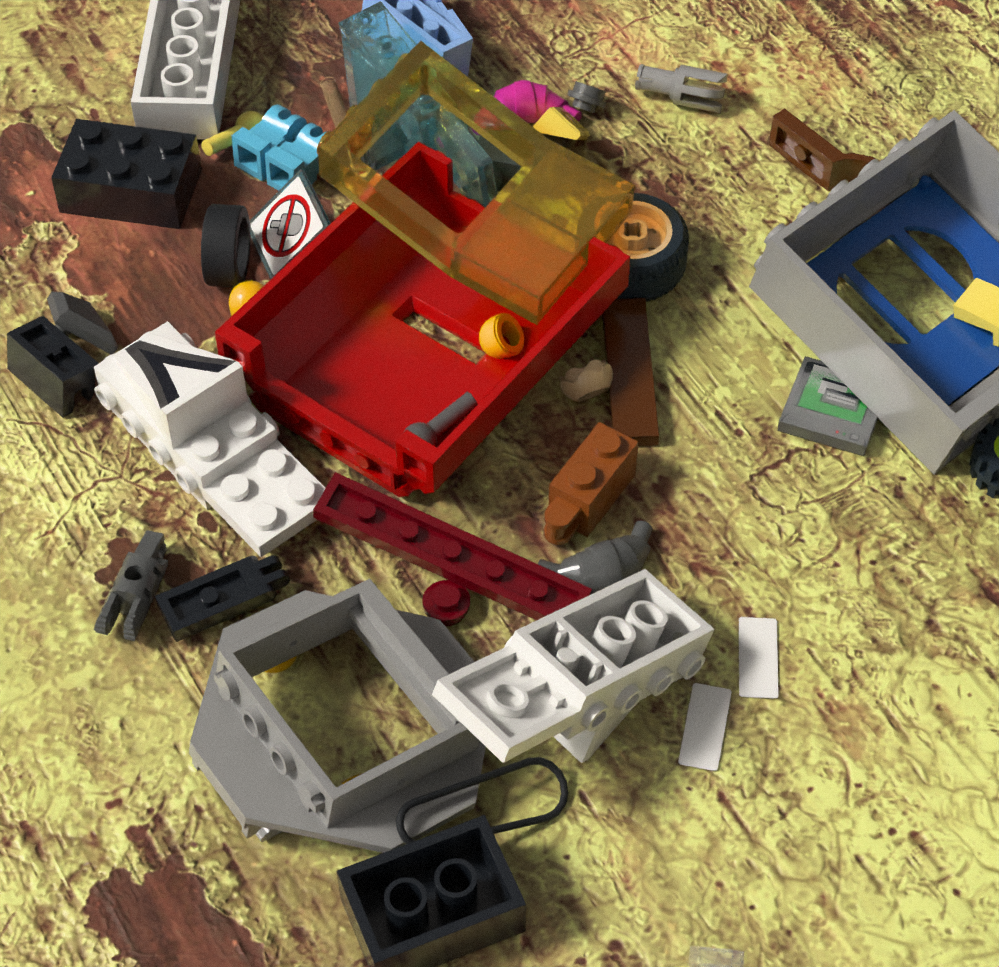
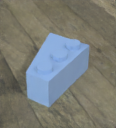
[360,0,473,91]

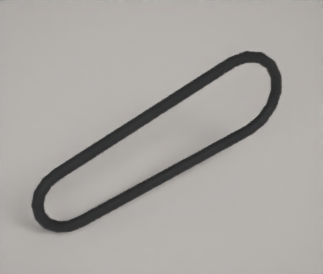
[396,757,569,844]

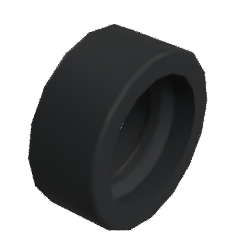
[201,204,250,287]

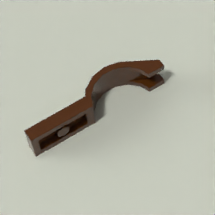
[769,108,909,243]

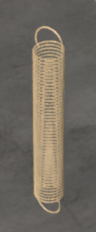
[320,77,360,160]

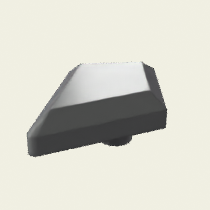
[47,291,118,354]

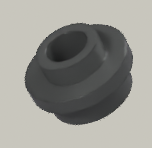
[567,81,607,113]

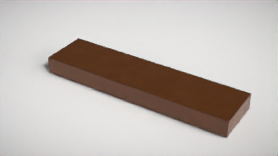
[602,298,659,446]

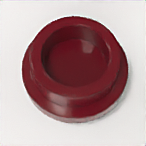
[422,580,470,627]

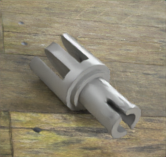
[635,64,728,113]

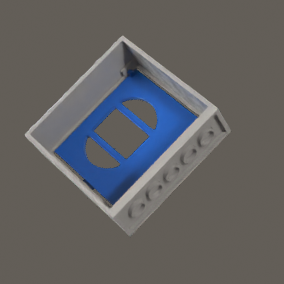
[749,110,999,474]

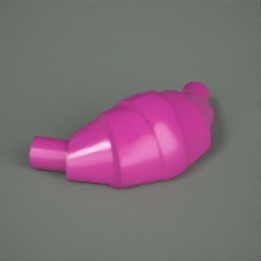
[470,80,582,136]

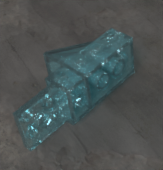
[338,1,501,215]

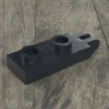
[155,555,290,642]

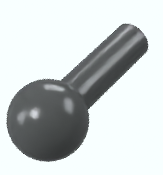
[403,392,478,447]

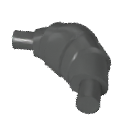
[538,521,653,594]

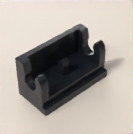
[7,316,99,418]

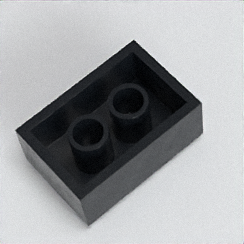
[51,119,202,229]
[336,815,526,967]

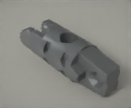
[94,530,168,641]

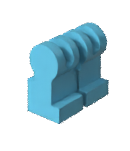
[231,104,341,192]

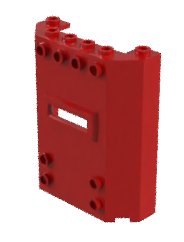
[215,141,630,497]

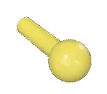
[201,111,263,156]

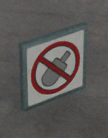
[250,169,331,280]

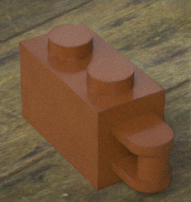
[544,422,638,545]

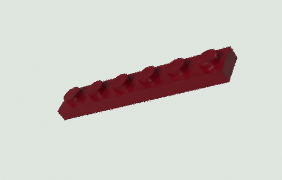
[313,472,592,620]

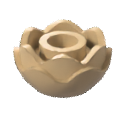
[559,359,613,402]

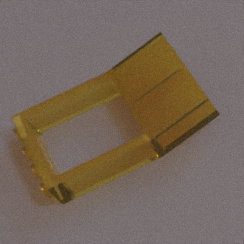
[317,41,635,325]

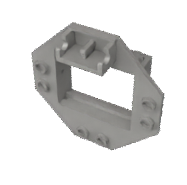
[189,579,486,853]

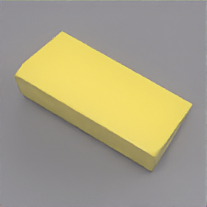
[530,107,590,140]

